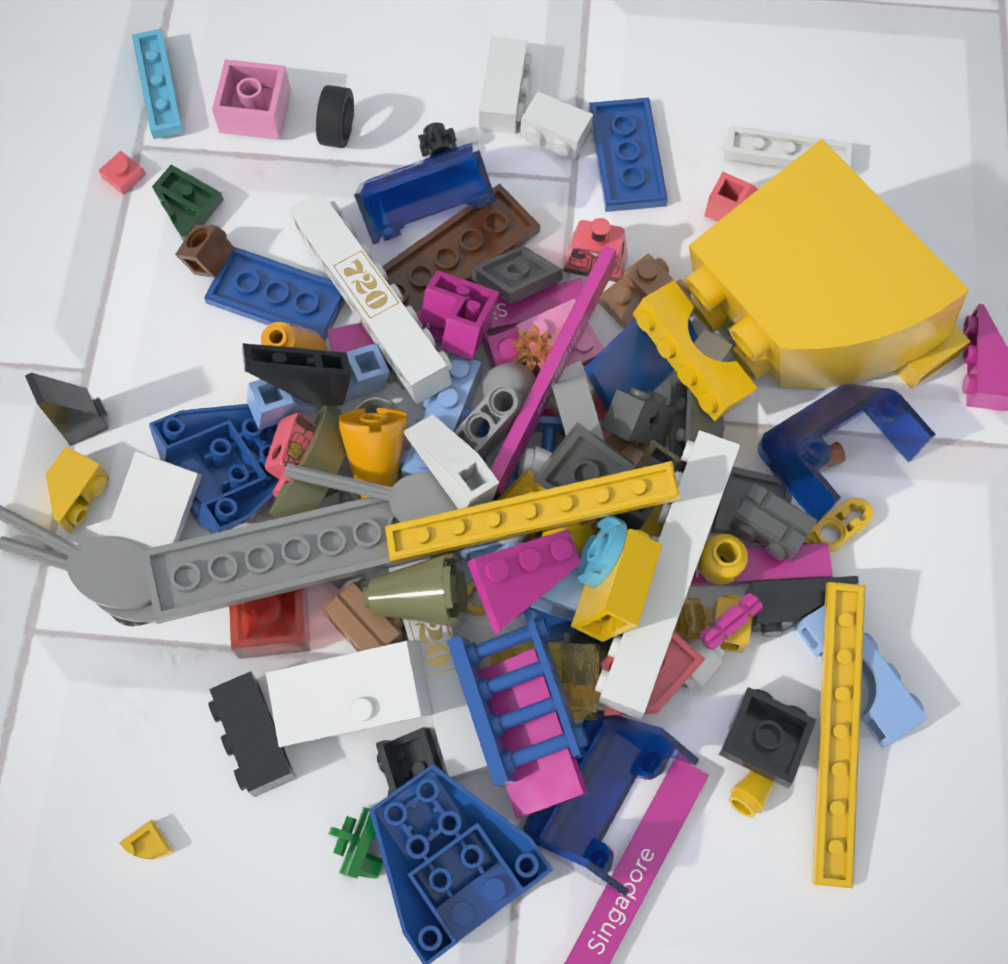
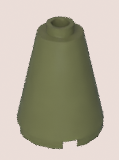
[363,552,467,627]

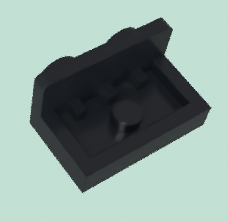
[376,727,443,796]

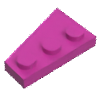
[467,529,582,634]

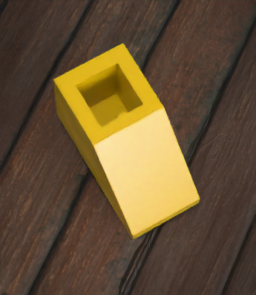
[45,446,110,533]

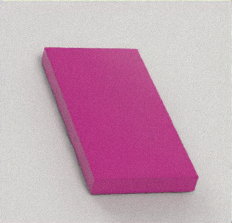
[480,648,588,819]

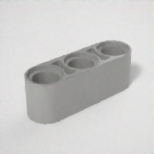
[551,375,604,440]
[454,385,526,459]

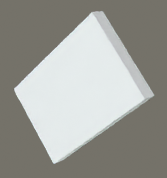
[105,451,202,549]

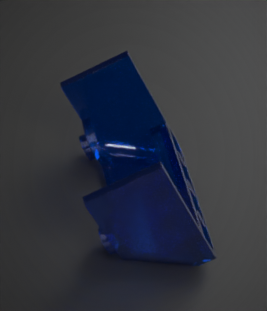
[354,141,497,245]
[757,384,936,524]
[523,710,699,897]

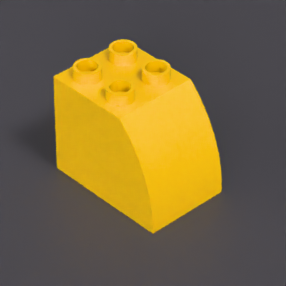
[684,139,969,389]

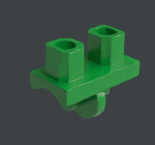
[328,807,383,879]

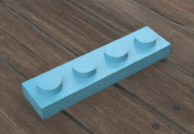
[132,29,184,139]

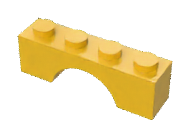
[633,280,758,422]

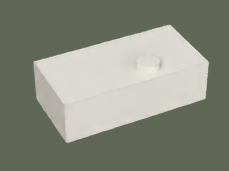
[266,641,434,747]

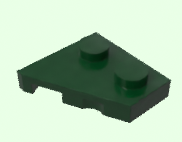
[152,164,224,242]

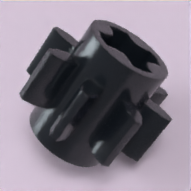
[418,122,457,162]

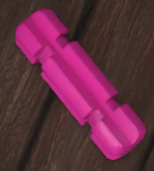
[699,593,763,650]

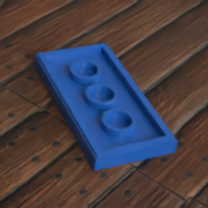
[589,97,668,212]
[204,247,345,342]
[583,318,698,411]

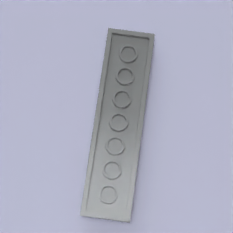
[141,497,446,624]

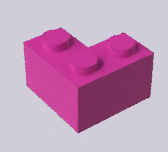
[420,270,500,360]

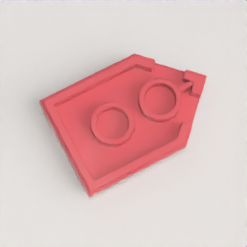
[601,631,705,716]

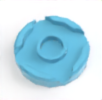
[577,516,627,588]

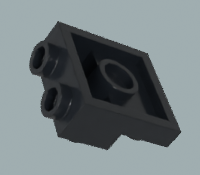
[719,687,817,788]

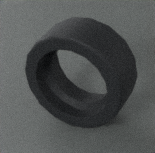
[316,85,354,148]

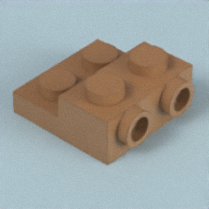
[598,253,692,329]

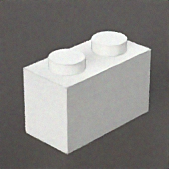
[520,91,593,160]

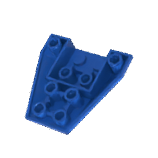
[149,404,279,533]
[369,764,554,964]

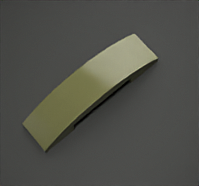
[269,405,346,519]

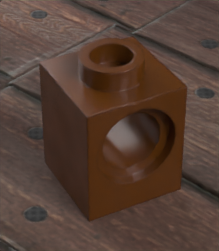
[175,224,235,278]

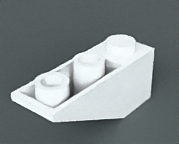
[403,414,500,509]

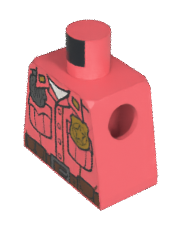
[563,218,628,282]
[265,413,346,498]

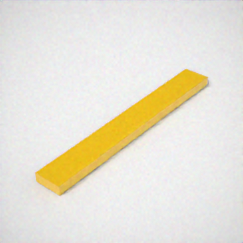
[385,461,681,563]
[812,582,865,889]

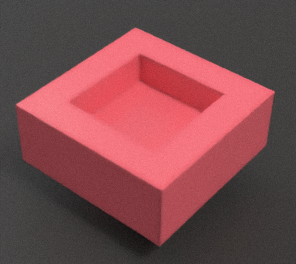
[98,151,146,194]

